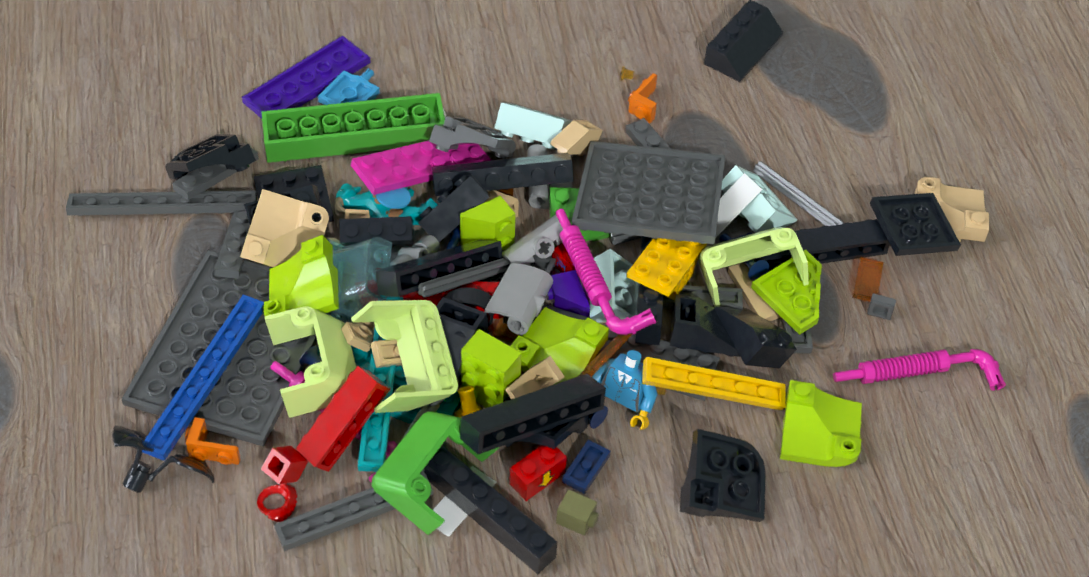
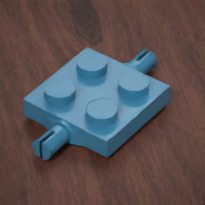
[318,68,380,105]

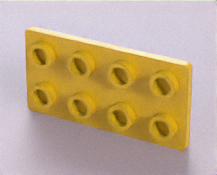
[626,238,707,300]

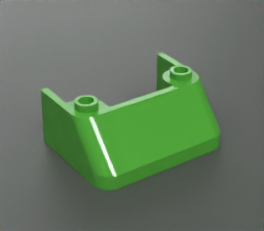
[372,411,499,535]

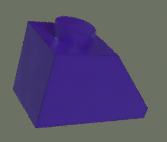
[546,270,590,317]

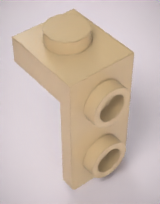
[505,356,565,399]

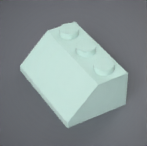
[495,102,572,149]
[721,165,797,233]
[590,249,638,323]

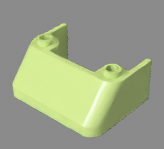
[698,227,809,307]
[351,300,458,413]
[265,306,356,418]

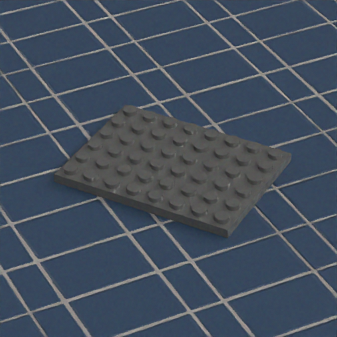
[121,250,341,447]

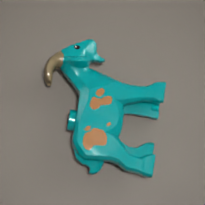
[334,183,438,225]

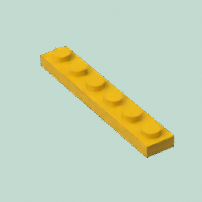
[642,357,786,410]

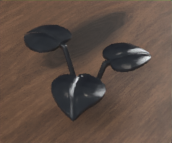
[112,425,215,493]

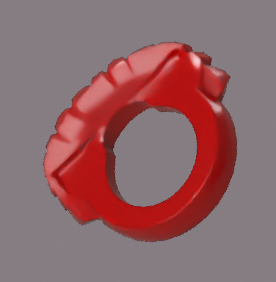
[257,483,297,522]

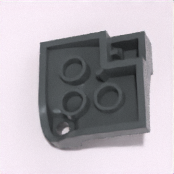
[429,116,516,159]

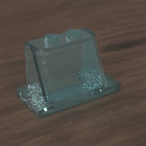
[325,237,392,324]

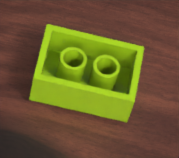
[461,329,521,408]

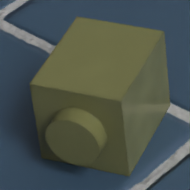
[556,489,599,536]

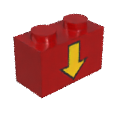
[509,445,567,501]

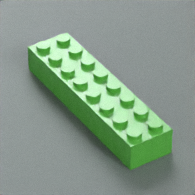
[261,93,445,163]

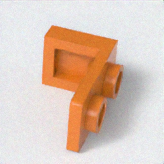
[628,73,657,123]
[185,417,241,465]

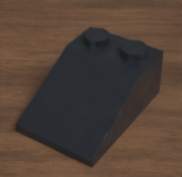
[714,306,797,369]

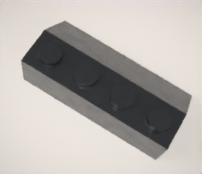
[704,0,783,82]

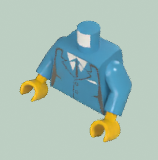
[591,350,658,430]

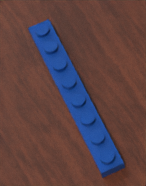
[142,295,264,461]

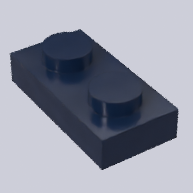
[562,440,611,494]

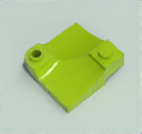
[264,235,339,316]
[511,307,609,385]
[780,380,862,467]

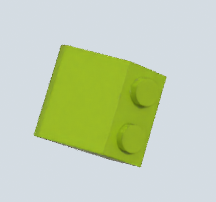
[460,195,516,250]

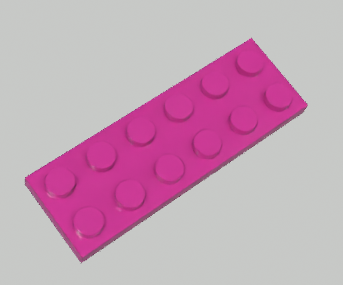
[351,141,491,195]

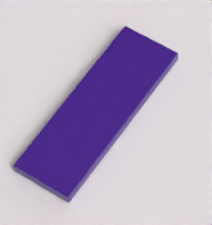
[242,35,371,119]

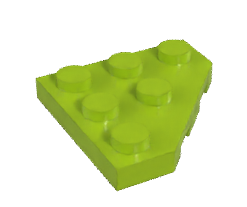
[751,250,822,335]

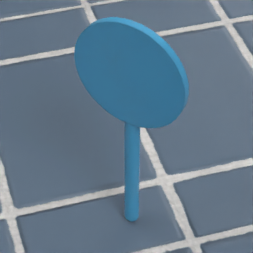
[376,187,411,209]

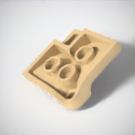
[915,177,989,242]
[240,189,329,267]

